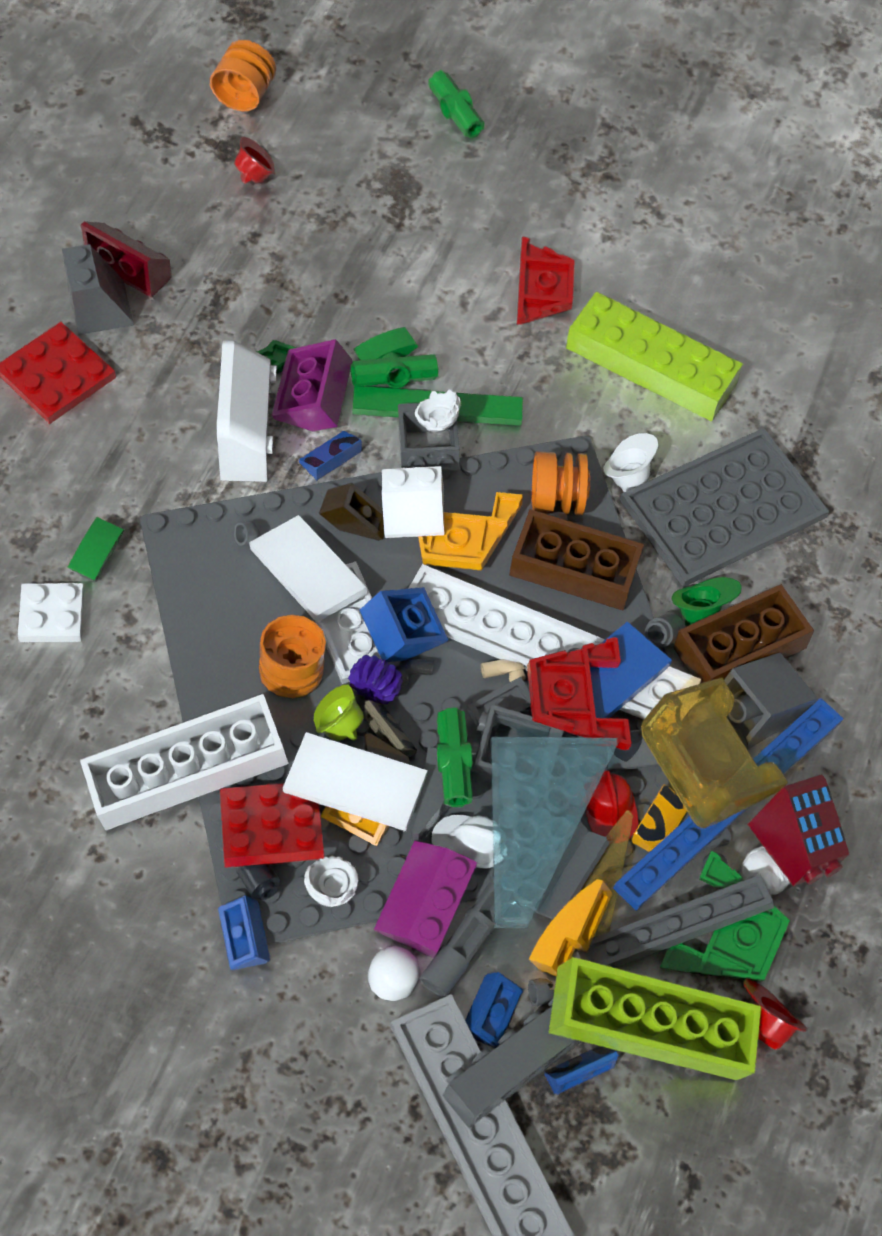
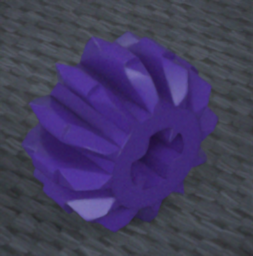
[348,655,403,704]

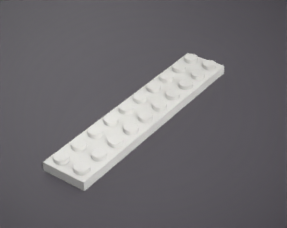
[408,564,701,734]

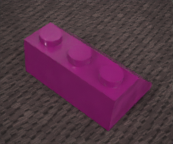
[272,339,353,432]
[374,841,477,958]

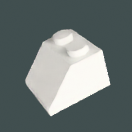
[382,466,444,538]

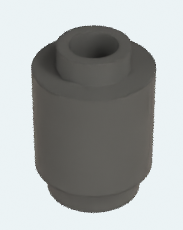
[645,613,685,648]

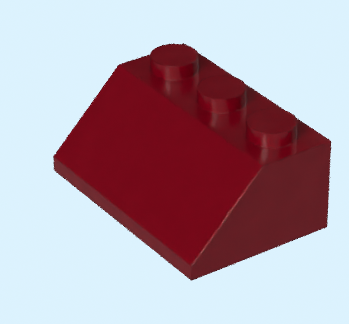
[81,221,172,298]

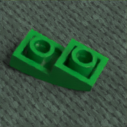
[353,327,419,360]
[68,517,124,581]

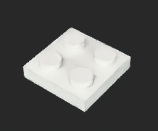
[18,583,84,642]

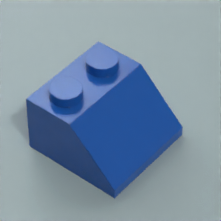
[359,587,448,663]

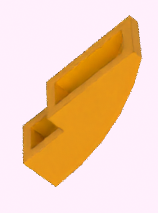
[529,879,613,976]

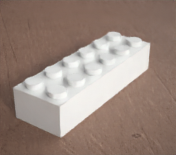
[80,694,288,830]

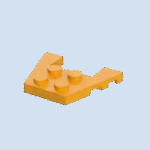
[418,492,523,570]

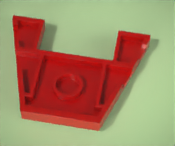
[527,638,631,750]

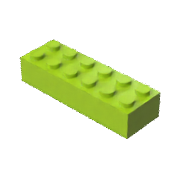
[566,291,743,422]
[549,957,761,1080]

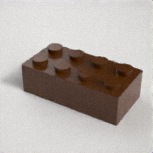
[509,509,644,611]
[674,584,814,696]

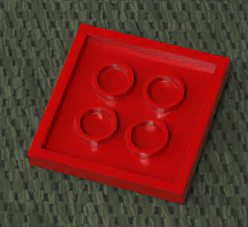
[0,322,116,424]
[220,783,324,868]

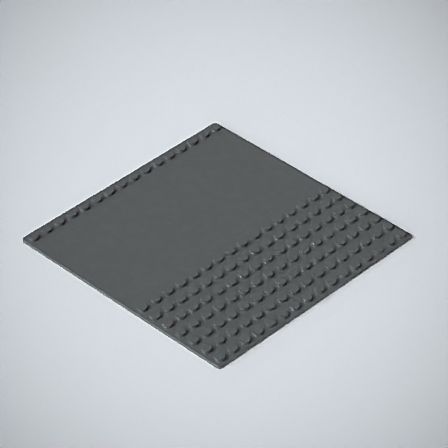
[140,436,731,946]

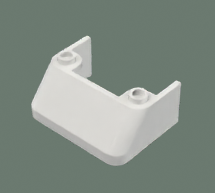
[217,340,276,482]

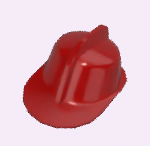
[234,137,275,184]
[582,770,638,844]
[744,979,807,1050]

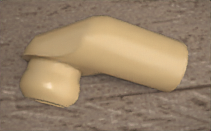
[481,659,526,682]

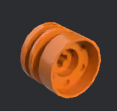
[210,40,277,112]
[531,451,590,515]
[259,615,326,698]

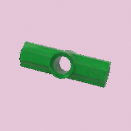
[428,70,485,139]
[350,353,439,388]
[437,708,473,807]

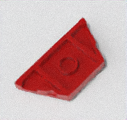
[516,237,575,325]

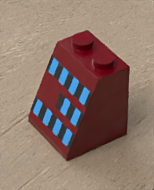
[747,774,850,886]

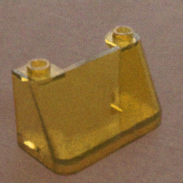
[641,678,788,828]

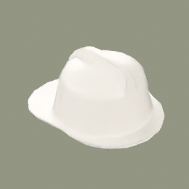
[603,433,659,492]
[432,815,508,869]

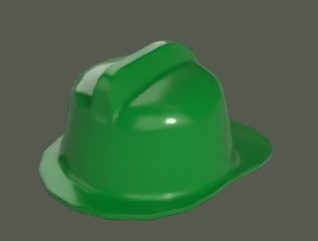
[671,577,742,626]

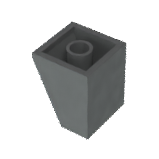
[62,244,134,335]
[703,653,818,749]

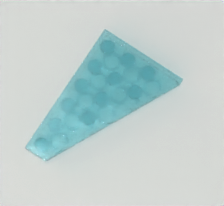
[491,737,617,928]

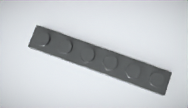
[577,874,774,968]

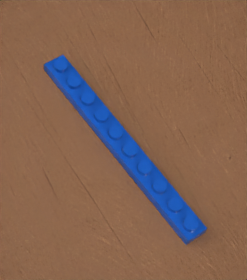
[613,698,844,911]

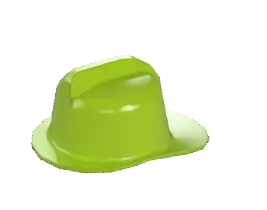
[314,685,364,742]

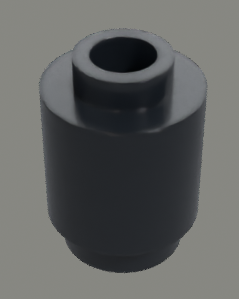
[237,864,281,900]

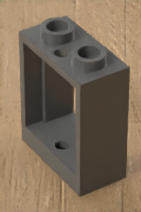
[398,403,460,471]
[471,704,563,793]

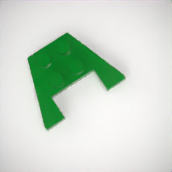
[659,851,790,982]

